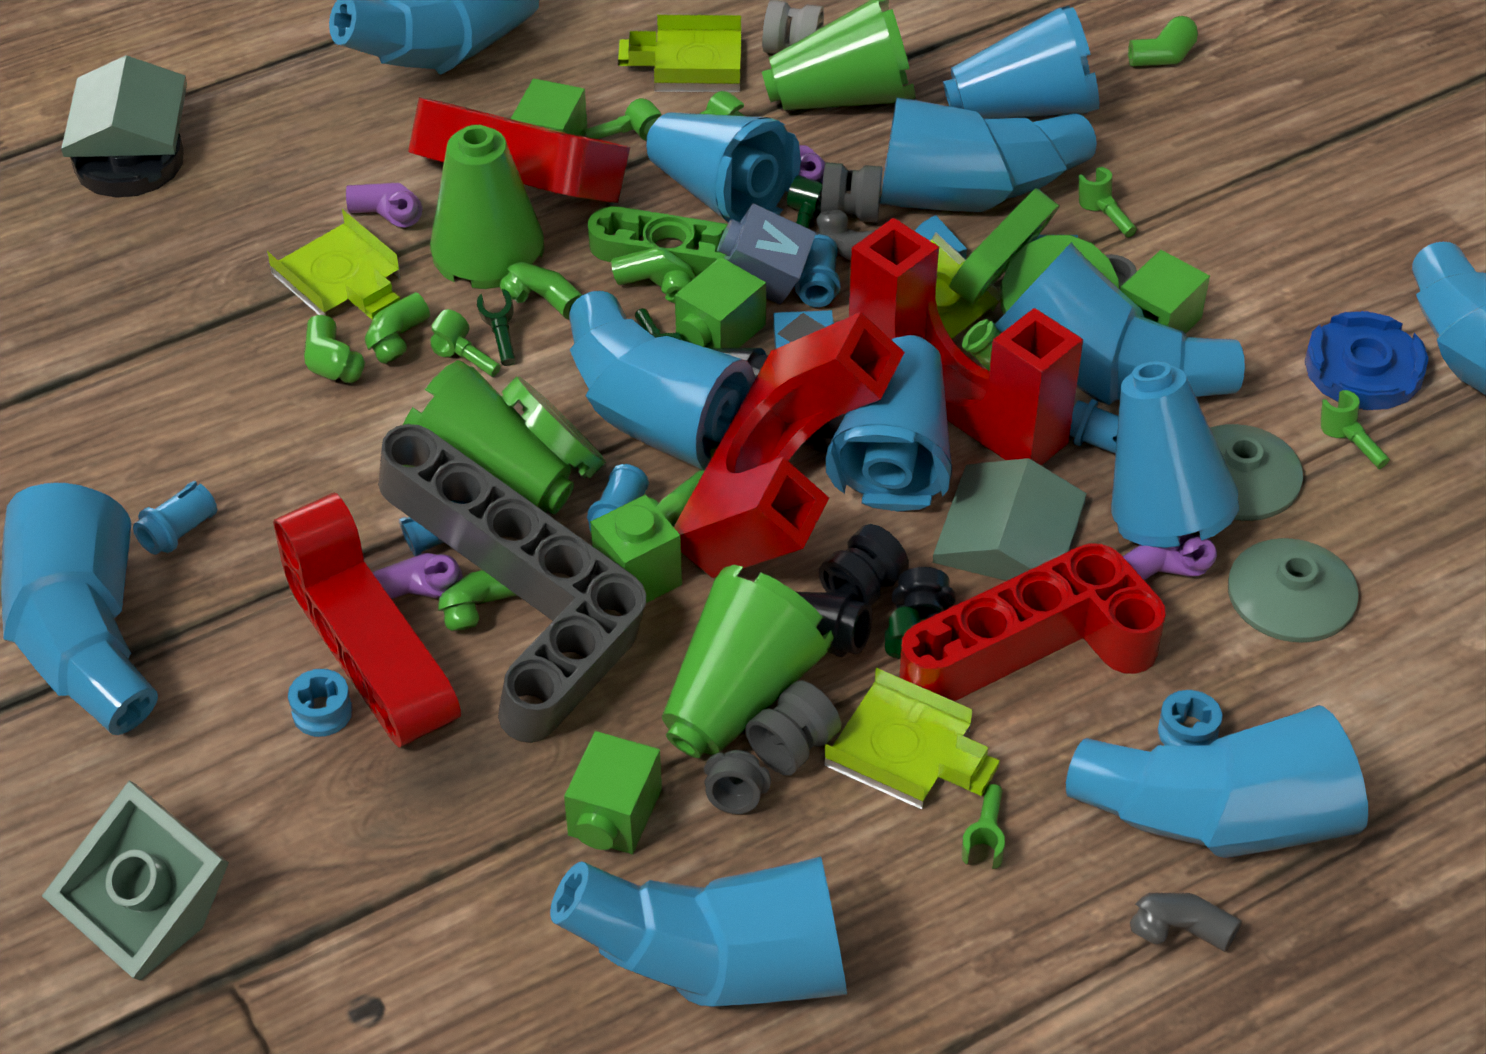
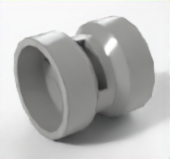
[762,0,824,54]

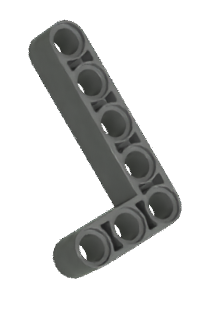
[378,424,646,743]

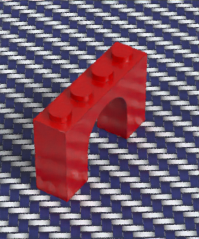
[849,217,1083,466]
[674,312,905,578]

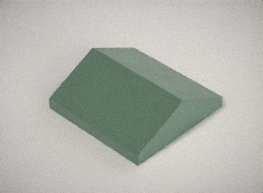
[61,55,187,157]
[932,458,1087,581]
[42,781,229,981]

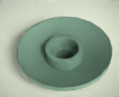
[1210,424,1303,521]
[1228,538,1359,643]

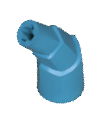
[329,0,539,75]
[880,98,1097,212]
[1412,241,1486,395]
[995,242,1245,405]
[569,291,755,470]
[1,483,158,735]
[1066,705,1368,858]
[550,856,847,1007]

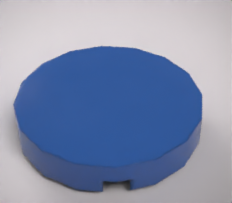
[1304,311,1429,410]

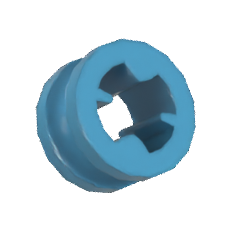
[288,669,352,737]
[1158,690,1222,746]

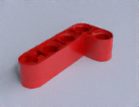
[408,97,631,203]
[273,492,461,748]
[899,543,1166,701]

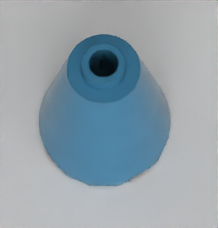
[943,5,1099,119]
[647,112,801,223]
[826,335,952,512]
[1111,361,1239,548]

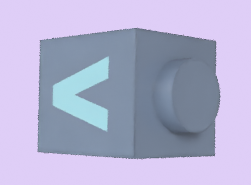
[717,203,816,305]

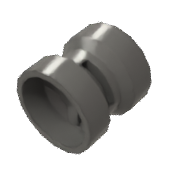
[821,162,882,223]
[746,680,841,775]

